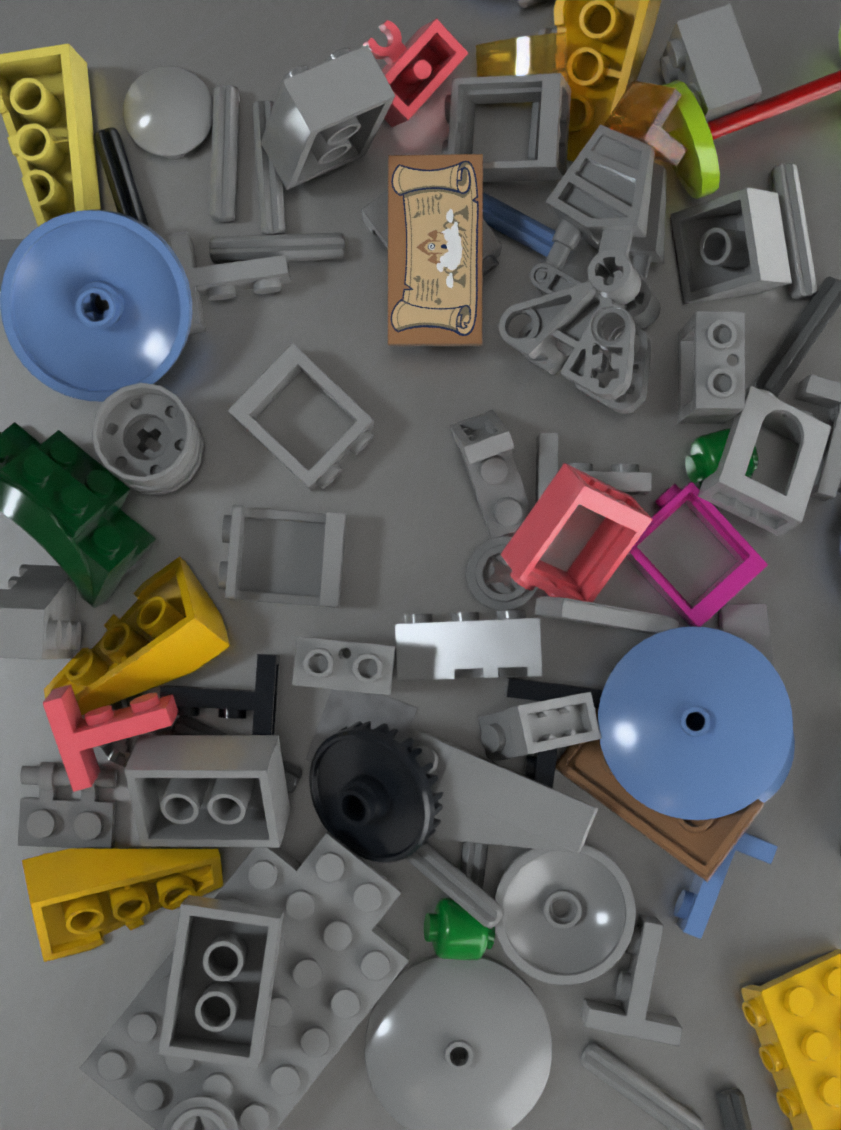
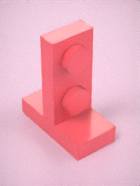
[43,684,179,792]

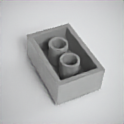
[261,45,395,190]
[124,735,291,848]
[158,895,285,1069]

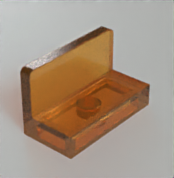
[603,81,688,165]

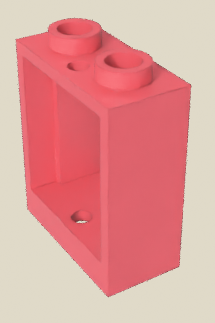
[500,463,653,603]

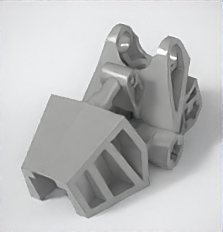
[499,125,667,414]

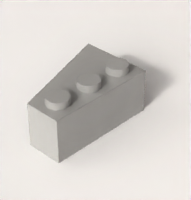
[0,564,81,659]

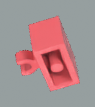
[363,18,469,127]

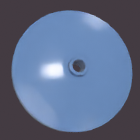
[0,209,192,402]
[598,626,793,820]

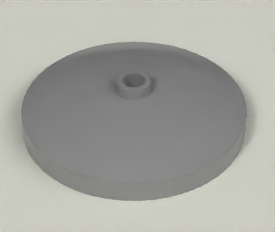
[365,954,552,1130]

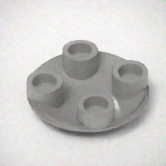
[123,66,213,160]

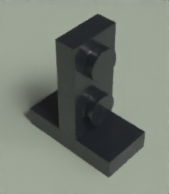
[160,654,280,735]
[504,677,603,788]

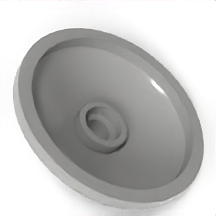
[494,844,636,985]

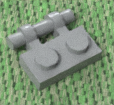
[18,762,117,849]

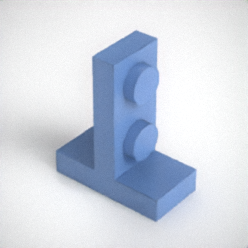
[674,832,778,939]

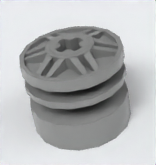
[92,383,204,496]

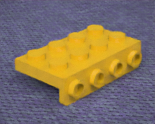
[741,949,841,1130]

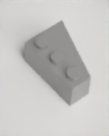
[395,610,542,681]

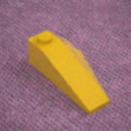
[554,0,661,162]
[44,556,230,721]
[22,848,224,962]

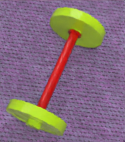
[655,22,841,199]

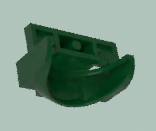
[0,422,156,608]

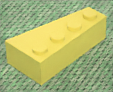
[0,43,101,227]

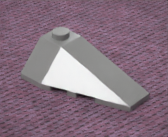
[411,730,598,853]

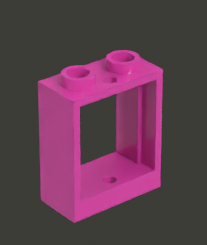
[626,482,768,627]

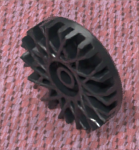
[309,721,443,863]

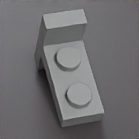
[169,231,291,334]
[795,374,841,501]
[450,410,531,538]
[535,433,652,504]
[478,692,601,762]
[581,914,683,1047]

